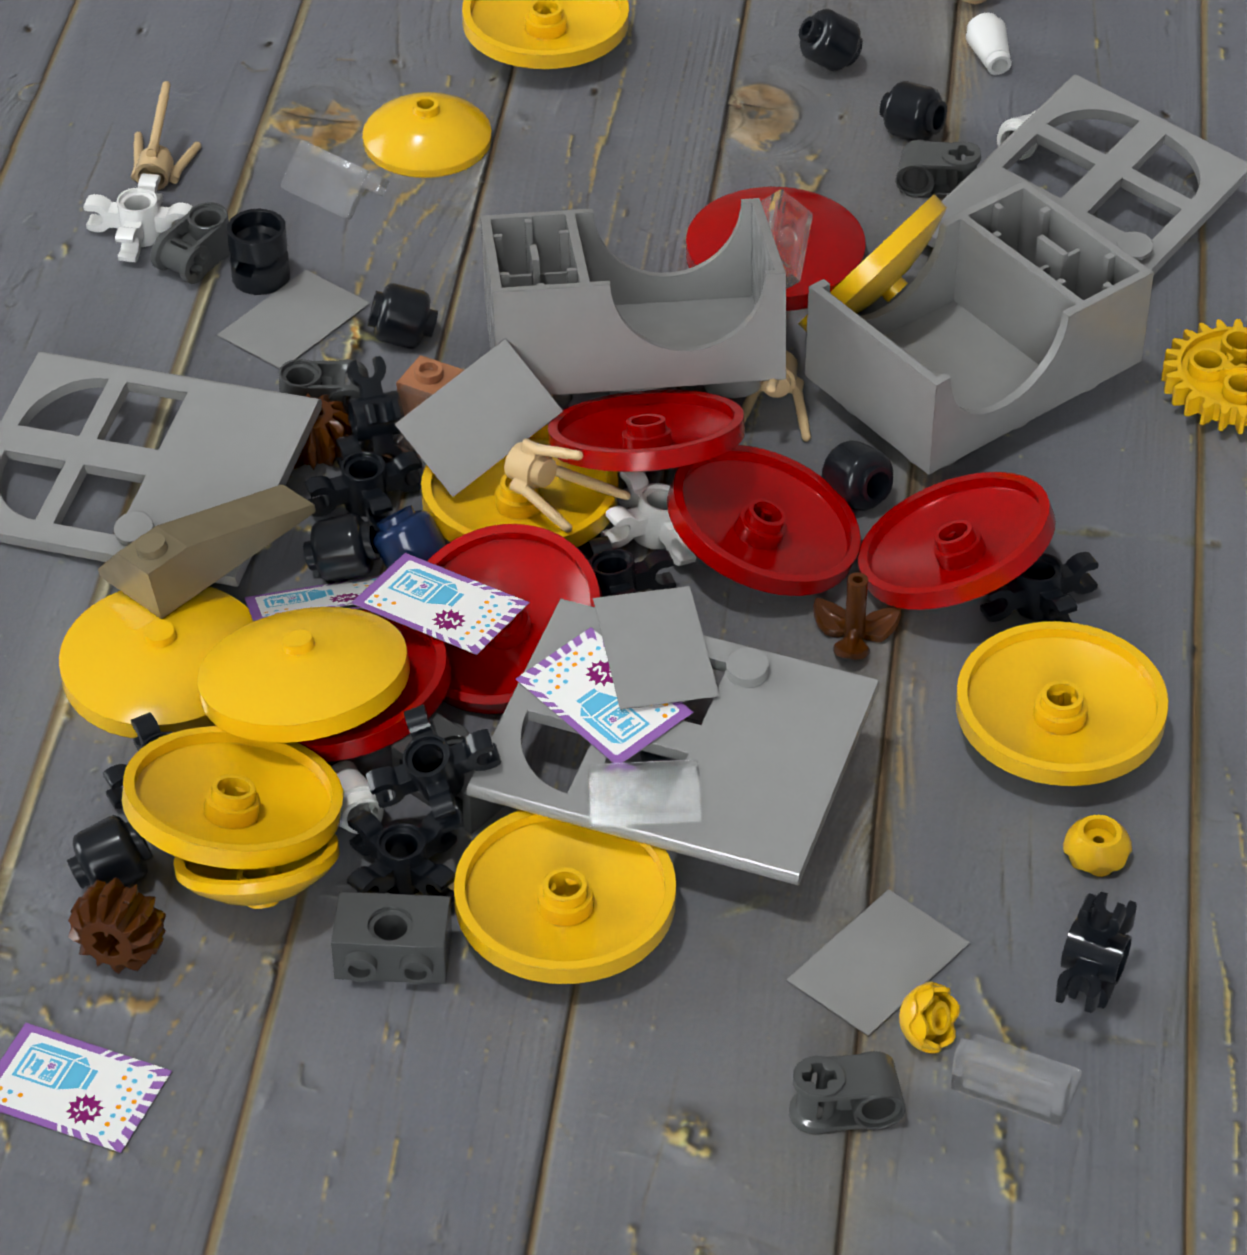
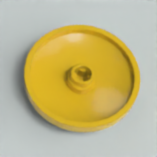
[462,0,629,69]
[798,194,947,333]
[421,424,618,548]
[59,586,254,738]
[197,607,410,743]
[956,621,1169,786]
[122,726,343,869]
[454,810,676,984]

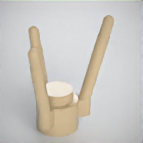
[131,81,202,190]
[742,351,811,442]
[504,438,631,533]

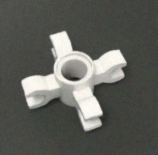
[83,173,193,262]
[601,472,696,566]

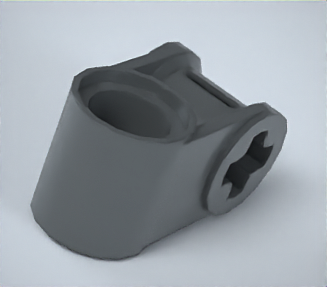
[895,140,981,198]
[151,202,231,284]
[279,359,369,420]
[789,1051,906,1134]

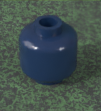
[373,505,447,569]

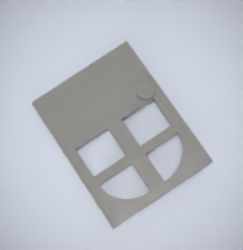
[928,75,1247,274]
[0,351,322,587]
[467,599,879,885]

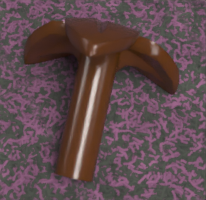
[813,572,902,660]

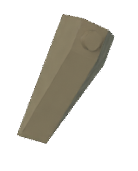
[98,484,316,619]

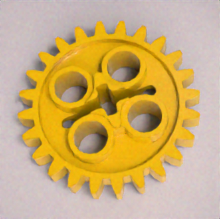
[1161,319,1247,434]

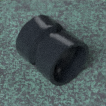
[227,209,290,295]

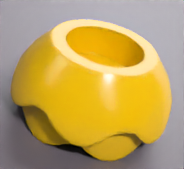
[1063,815,1132,877]
[899,982,960,1054]

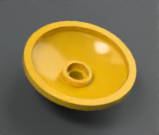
[362,92,492,178]
[174,834,340,909]

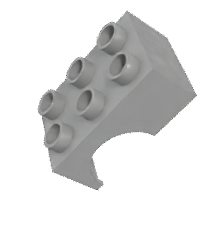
[805,180,1154,475]
[481,198,786,408]

